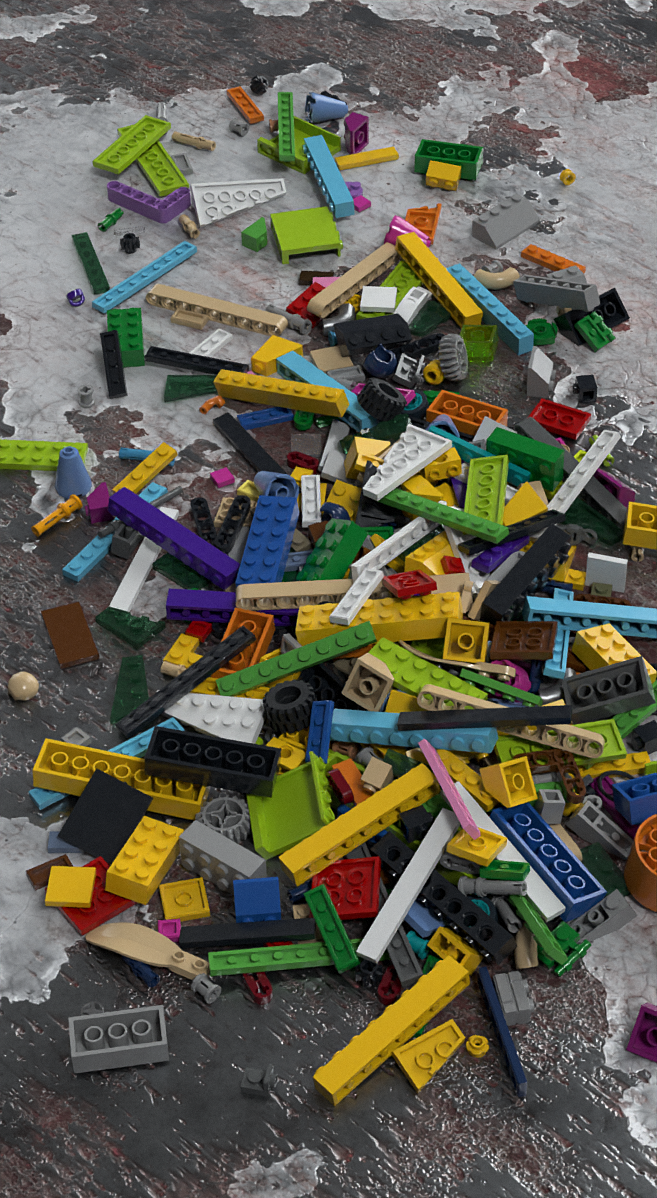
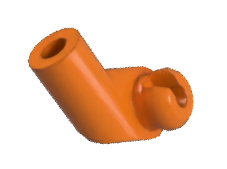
[199,395,225,414]

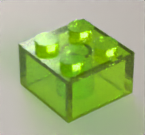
[460,325,499,362]

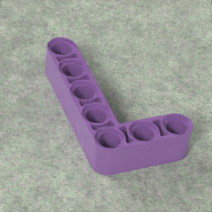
[107,181,191,223]

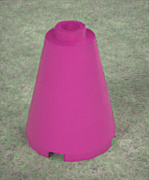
[384,215,431,248]

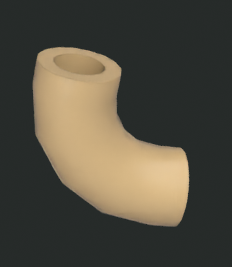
[474,267,520,290]
[514,921,539,969]

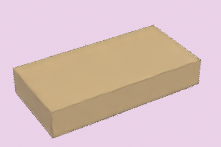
[170,308,209,330]

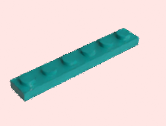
[428,425,531,487]

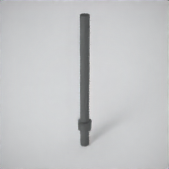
[98,486,183,538]

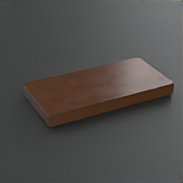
[41,602,99,669]

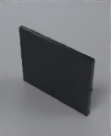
[58,768,153,865]

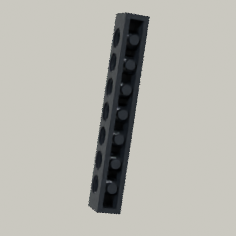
[371,831,517,965]

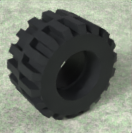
[357,378,407,423]
[263,680,317,733]

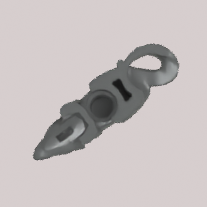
[556,524,598,545]

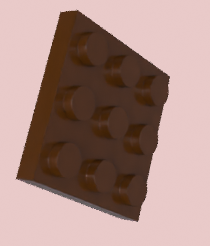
[490,621,558,661]

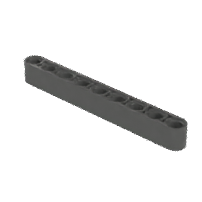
[514,417,627,536]

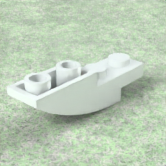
[393,286,433,325]

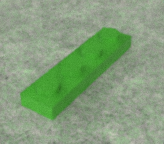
[460,668,543,707]

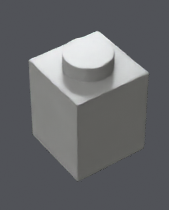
[534,789,565,825]

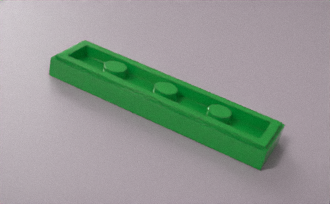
[303,884,361,974]

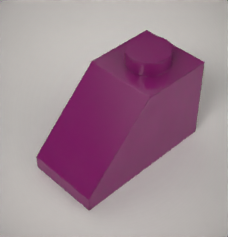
[84,482,114,524]

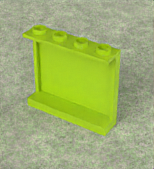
[257,116,341,174]
[270,206,343,264]
[246,751,335,860]

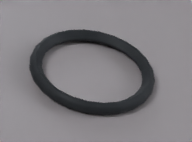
[597,770,634,801]

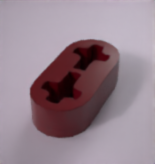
[287,451,319,475]
[326,768,354,805]
[378,965,404,1006]
[243,971,273,1005]

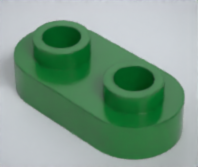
[294,410,316,431]

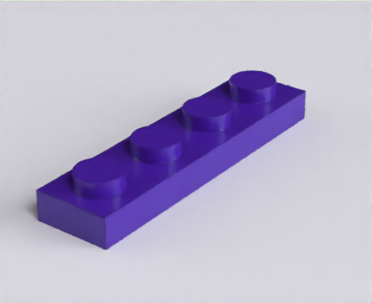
[471,535,530,573]

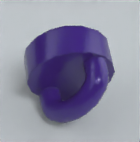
[66,288,85,307]

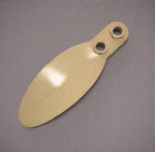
[399,640,516,682]
[85,922,210,980]

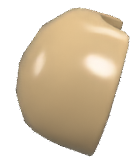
[7,672,39,701]

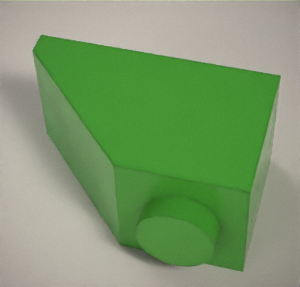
[241,217,268,252]

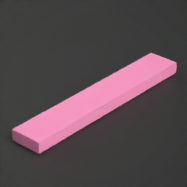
[418,739,481,840]

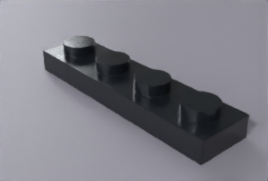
[100,330,128,399]

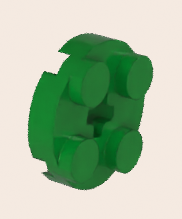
[526,318,558,346]

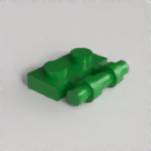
[574,311,616,353]
[537,921,592,977]

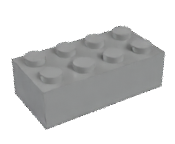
[179,820,267,895]
[68,1005,169,1074]

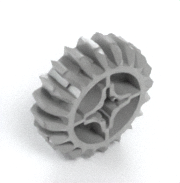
[438,333,469,382]
[195,794,252,844]

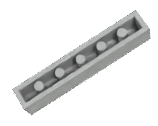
[513,274,600,312]

